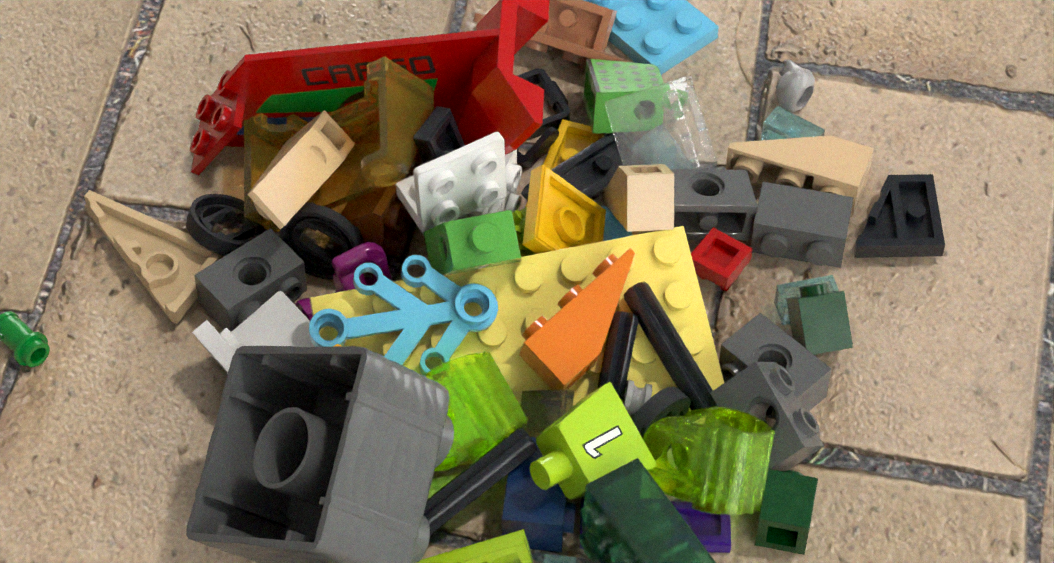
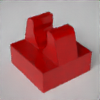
[691,227,752,291]

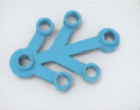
[309,255,498,380]

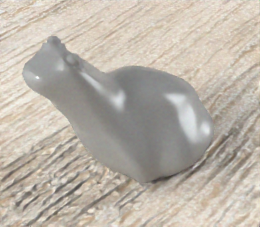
[776,59,815,113]

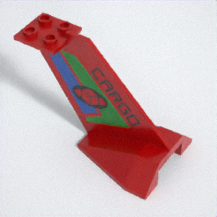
[190,0,550,176]

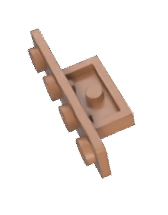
[473,0,636,66]

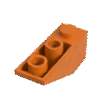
[519,248,635,397]

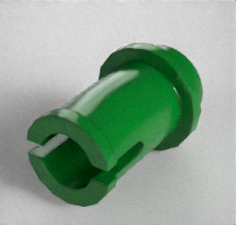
[0,311,50,367]

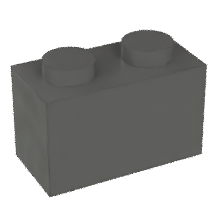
[751,182,854,268]

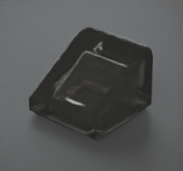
[518,389,574,438]

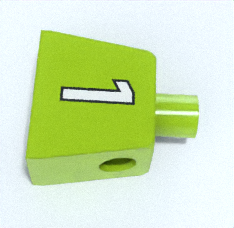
[530,382,657,500]

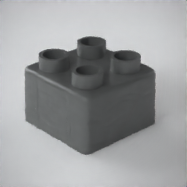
[186,346,454,563]

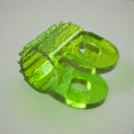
[425,351,528,472]
[643,407,775,515]

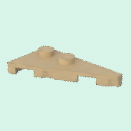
[84,190,224,324]

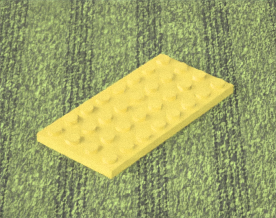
[310,226,724,471]

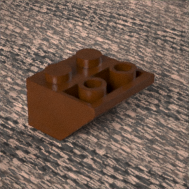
[333,147,421,266]

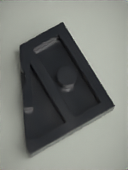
[854,174,945,258]

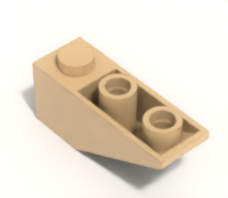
[248,110,355,229]
[726,135,874,216]
[602,164,674,235]

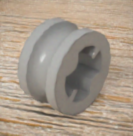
[623,380,652,419]

